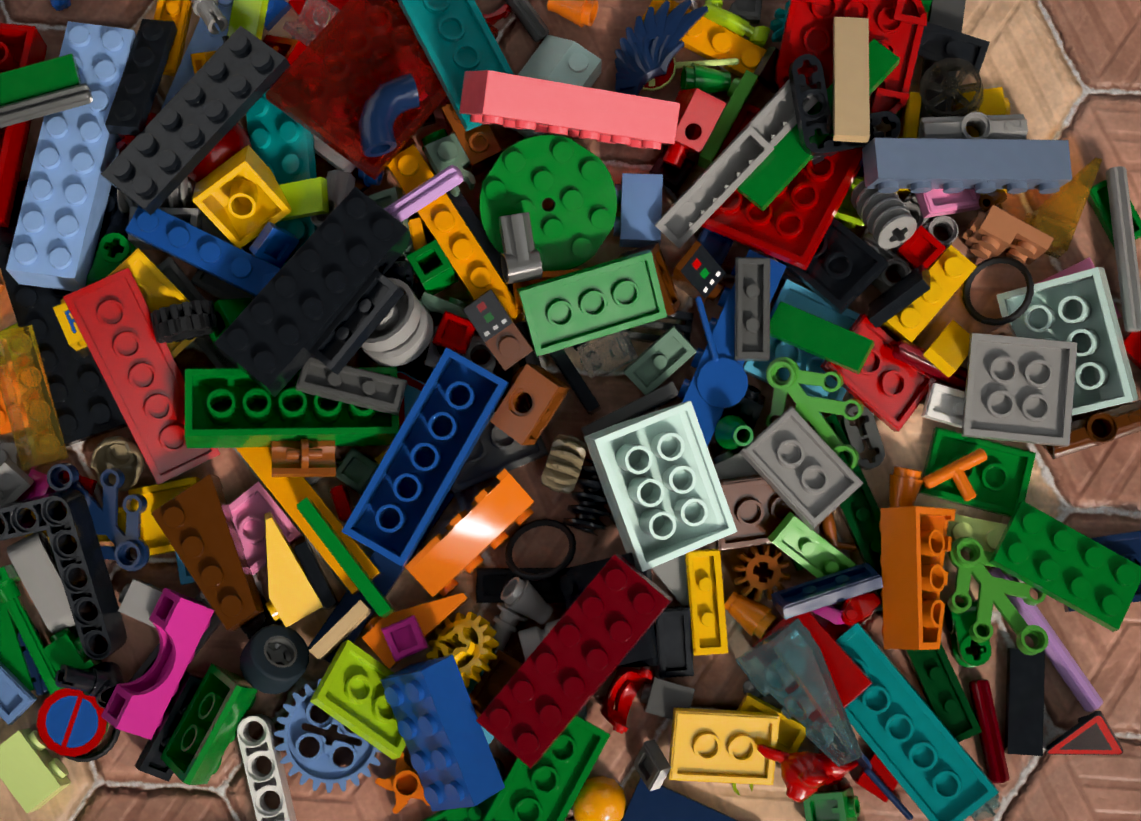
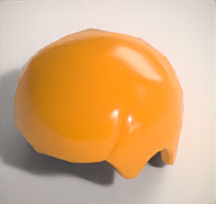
[572,775,626,821]

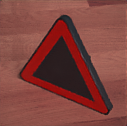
[1046,711,1123,755]

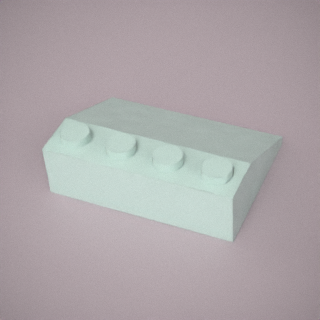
[996,267,1139,416]
[584,401,737,572]

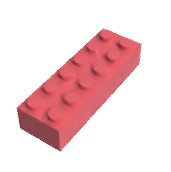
[459,70,680,150]

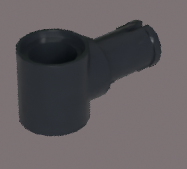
[55,662,125,709]

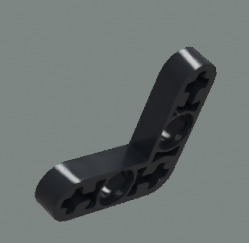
[789,54,901,156]

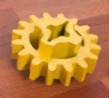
[426,612,499,688]

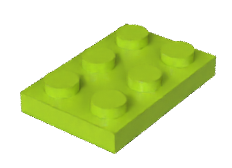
[310,640,406,760]

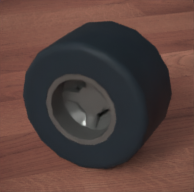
[240,624,309,694]

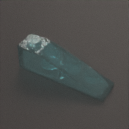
[736,618,863,767]

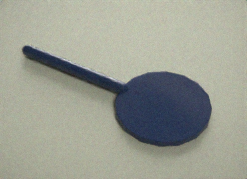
[831,730,913,820]

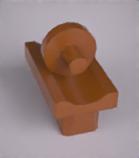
[271,439,336,477]

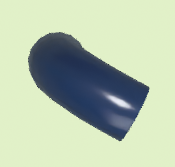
[358,73,420,157]

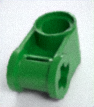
[86,233,136,286]
[945,599,992,668]

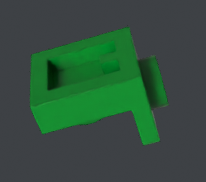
[803,787,860,821]

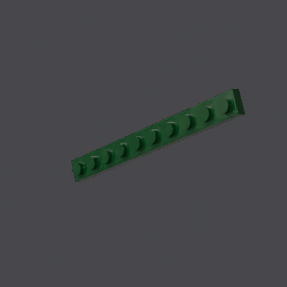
[810,414,982,742]

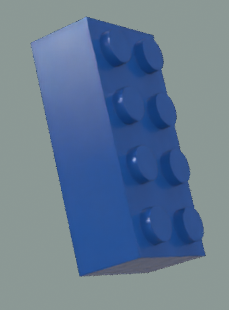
[381,654,505,811]

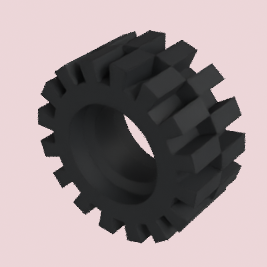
[150,300,219,343]

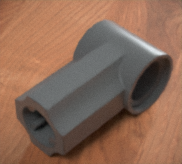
[498,212,543,284]

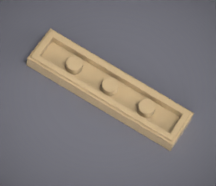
[833,16,870,143]

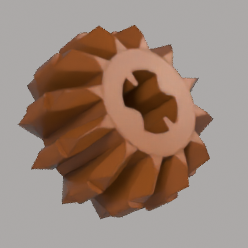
[732,544,791,602]

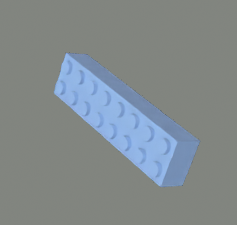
[6,21,136,291]

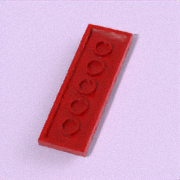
[63,267,220,485]

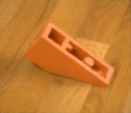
[361,593,470,669]

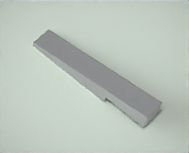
[655,80,819,249]

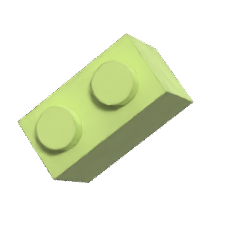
[0,728,71,813]

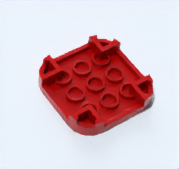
[775,0,927,121]

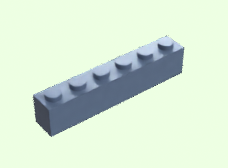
[862,138,1073,194]

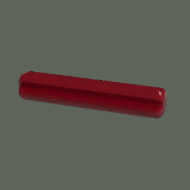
[892,340,967,391]
[969,679,1010,784]

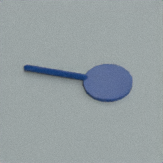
[695,296,748,408]

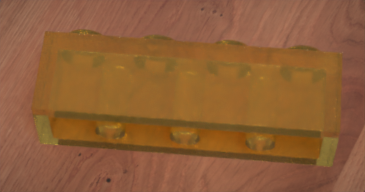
[0,325,69,471]

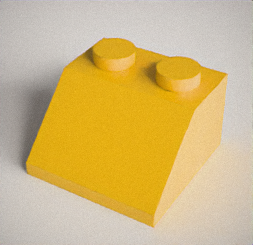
[192,145,292,249]

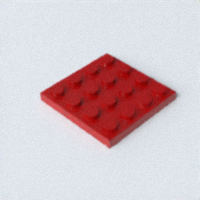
[701,103,863,270]

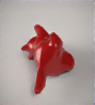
[757,738,859,803]

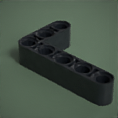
[0,488,127,660]

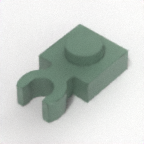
[424,133,476,197]

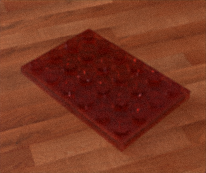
[266,0,499,180]

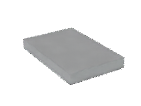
[740,406,863,531]

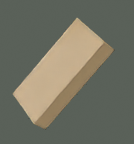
[309,600,372,660]

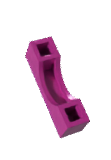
[101,588,214,740]

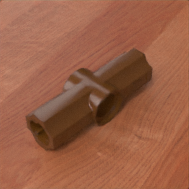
[1045,400,1141,459]

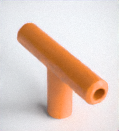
[922,448,988,502]

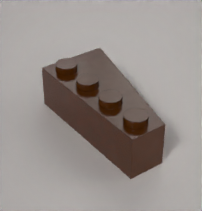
[151,474,265,631]

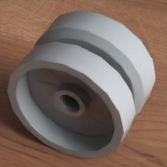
[361,278,434,368]

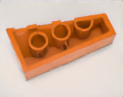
[404,468,535,598]
[879,506,956,650]

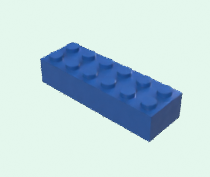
[341,347,510,567]

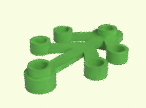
[766,357,864,470]
[948,537,1048,656]

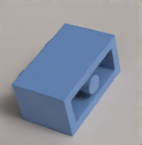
[613,173,663,248]

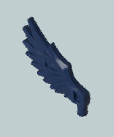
[615,0,708,96]

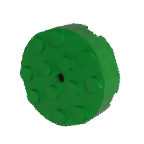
[480,134,617,271]

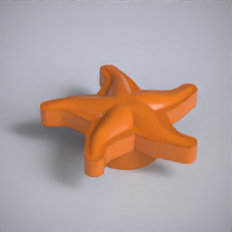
[375,752,430,814]

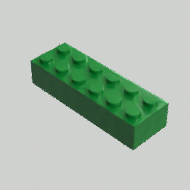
[185,367,399,448]

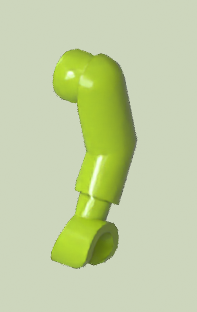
[702,0,770,47]

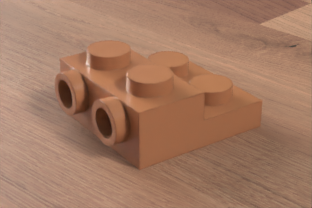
[961,205,1054,265]

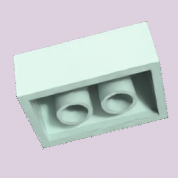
[511,35,602,138]

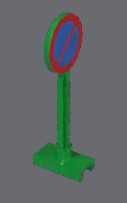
[0,564,108,757]

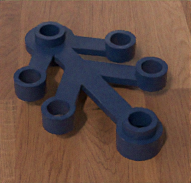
[47,463,150,571]

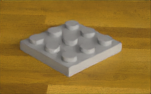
[961,333,1078,447]

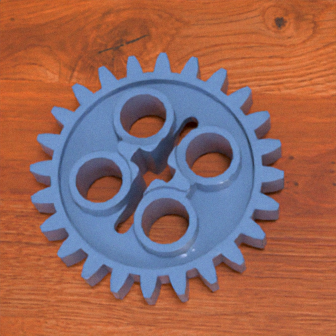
[274,678,382,793]

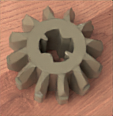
[541,434,588,494]

